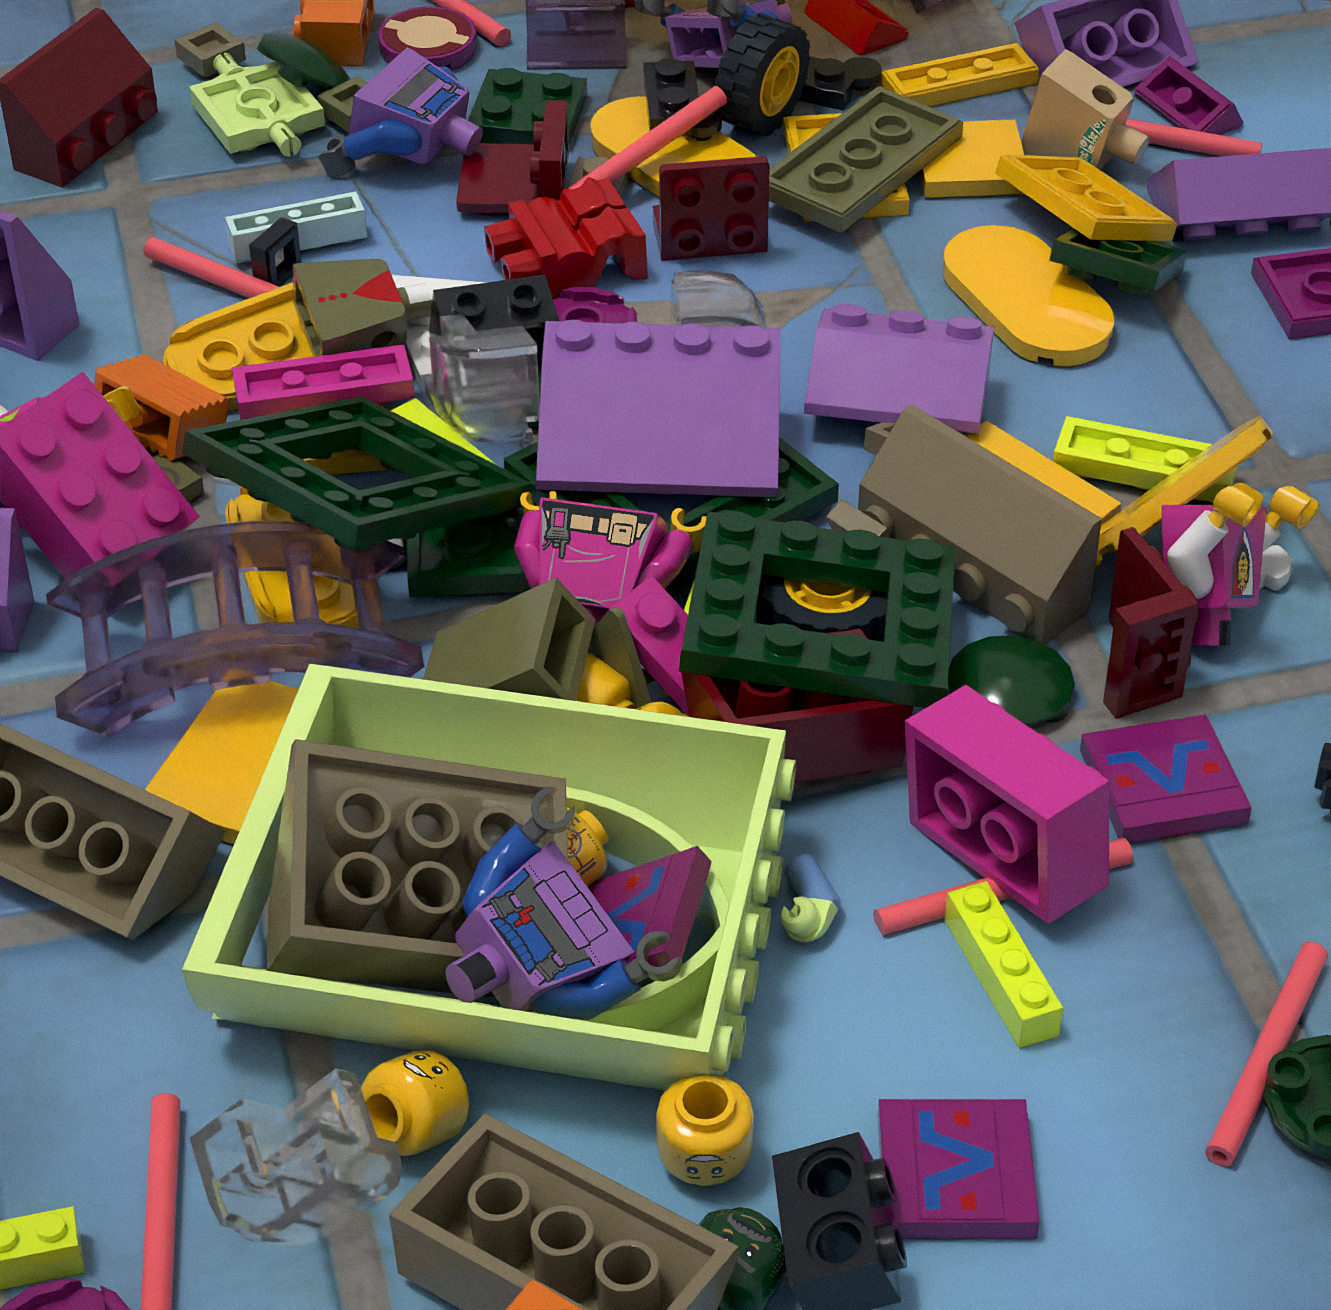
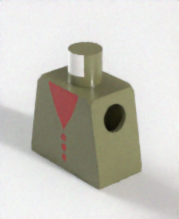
[293,258,432,357]

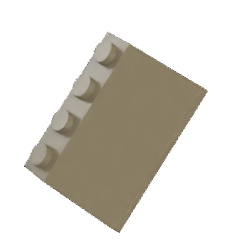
[267,739,568,999]

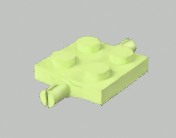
[189,53,325,157]

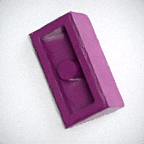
[1133,56,1244,135]

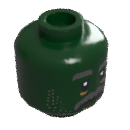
[698,1207,787,1310]

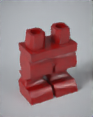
[484,177,648,299]

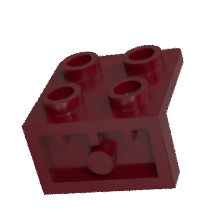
[456,100,569,215]
[653,156,770,261]
[1103,527,1199,719]

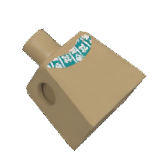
[1021,49,1150,170]

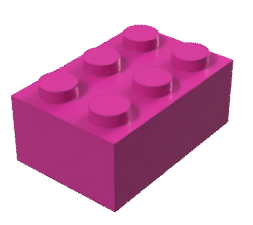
[0,372,200,606]
[905,685,1110,924]

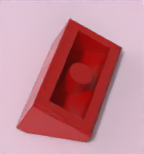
[804,0,909,55]

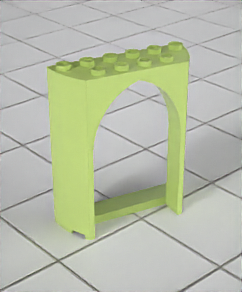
[182,663,796,1091]

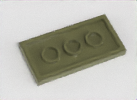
[769,86,963,233]

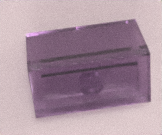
[526,0,626,70]

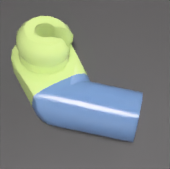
[781,854,841,943]

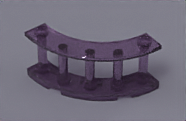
[46,521,425,737]

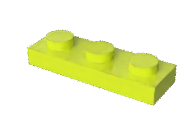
[1053,416,1238,502]

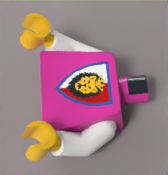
[1161,483,1319,646]

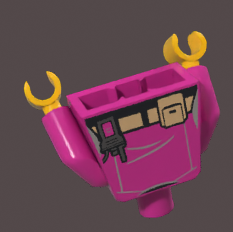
[514,491,707,627]

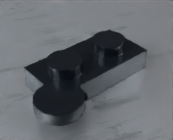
[799,57,882,111]
[643,58,722,141]

